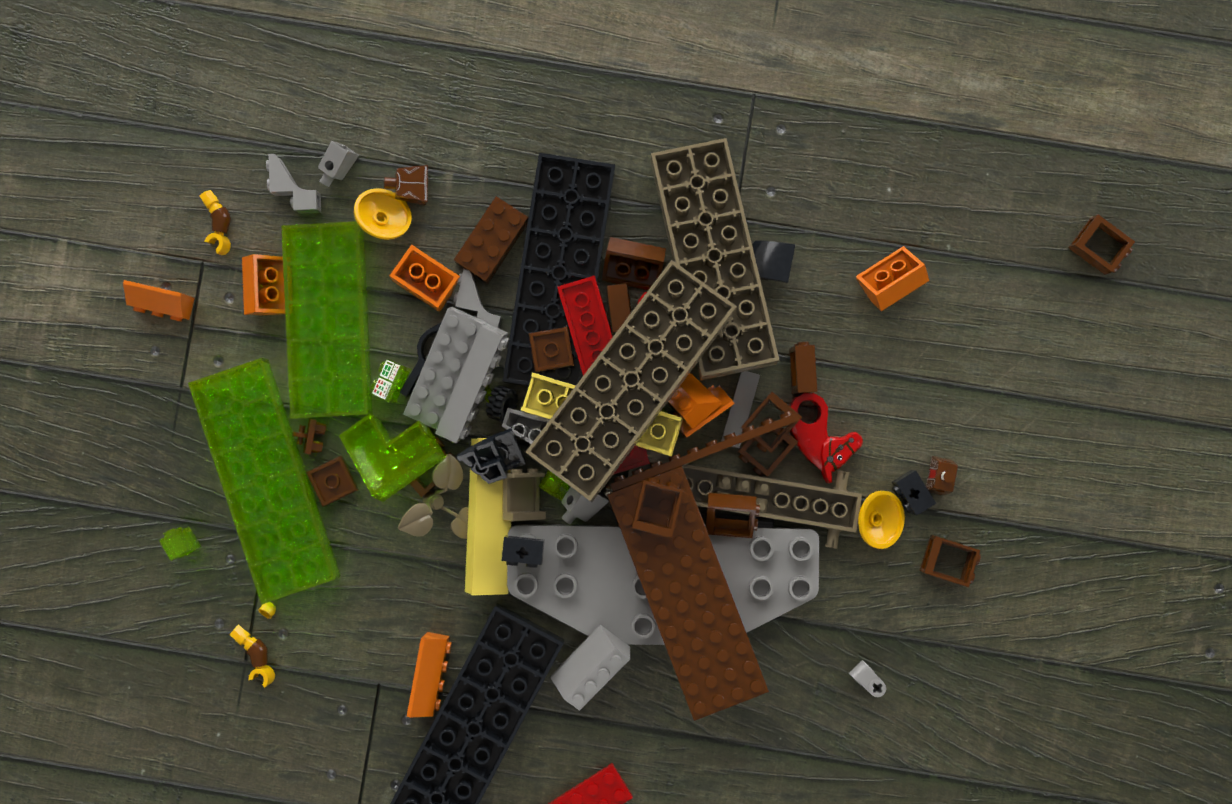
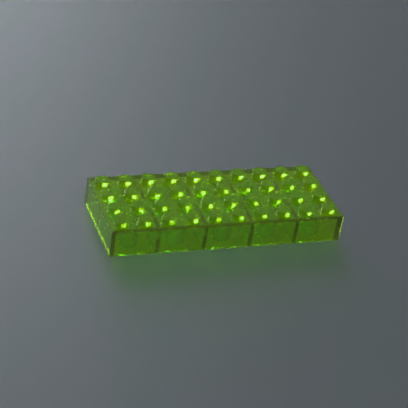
[281,221,373,419]

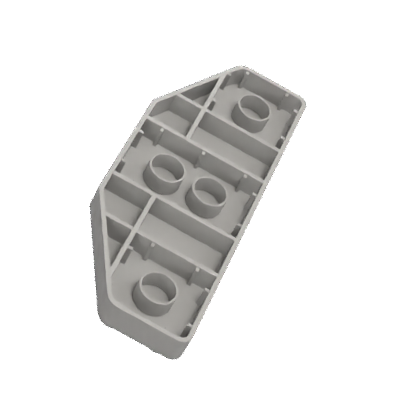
[507,524,819,645]

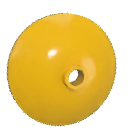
[354,188,412,240]
[858,491,905,549]

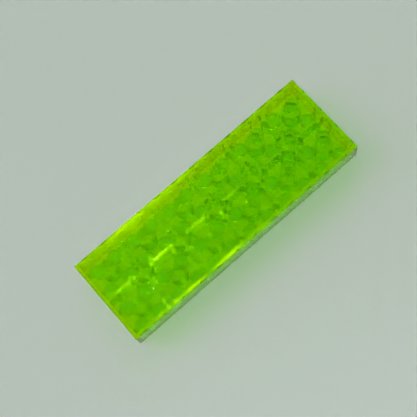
[188,358,341,605]

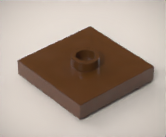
[529,327,574,372]
[306,456,359,507]

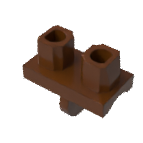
[292,419,326,454]

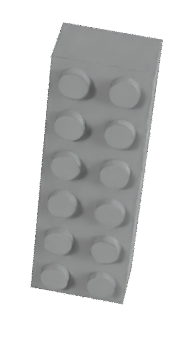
[403,307,487,430]
[435,324,509,443]

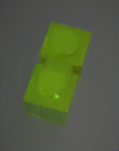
[159,527,201,560]

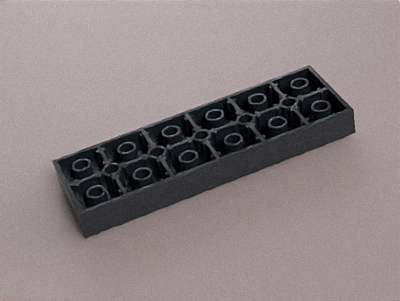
[503,153,615,386]
[390,603,565,804]

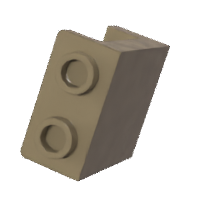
[503,469,546,521]

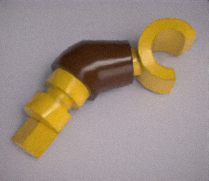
[199,190,231,255]
[230,625,275,688]

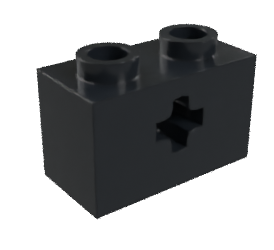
[892,470,936,516]
[501,535,545,568]

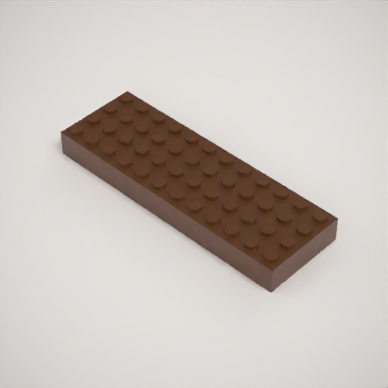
[607,466,769,721]

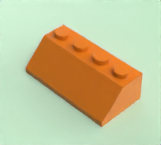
[406,632,452,718]

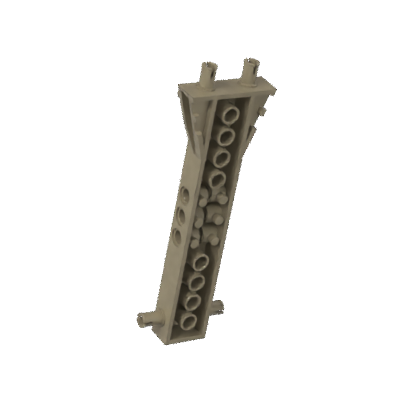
[605,449,862,549]

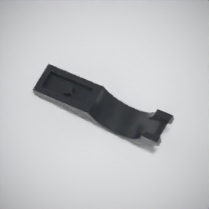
[399,322,442,397]

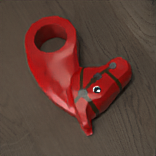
[789,393,863,484]

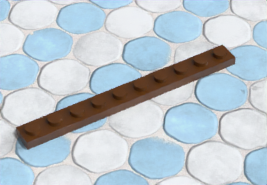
[610,411,799,492]

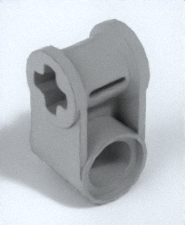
[849,660,886,697]

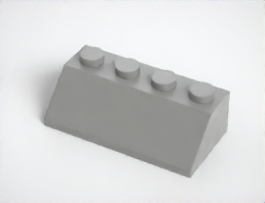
[550,624,630,711]

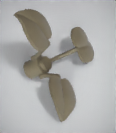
[398,454,468,539]

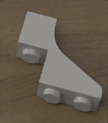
[266,154,321,214]
[453,269,502,329]

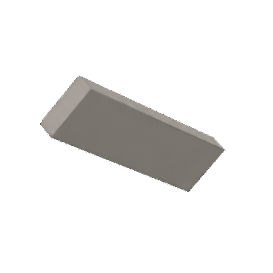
[721,371,760,448]

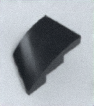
[752,241,795,283]
[457,428,526,484]

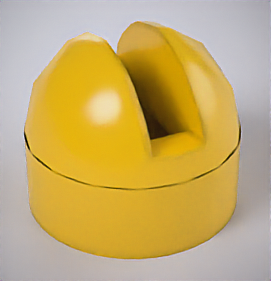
[258,602,276,619]

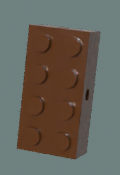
[454,196,529,284]

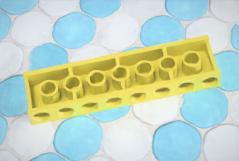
[521,373,683,457]
[465,438,511,595]

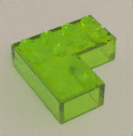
[339,414,446,502]

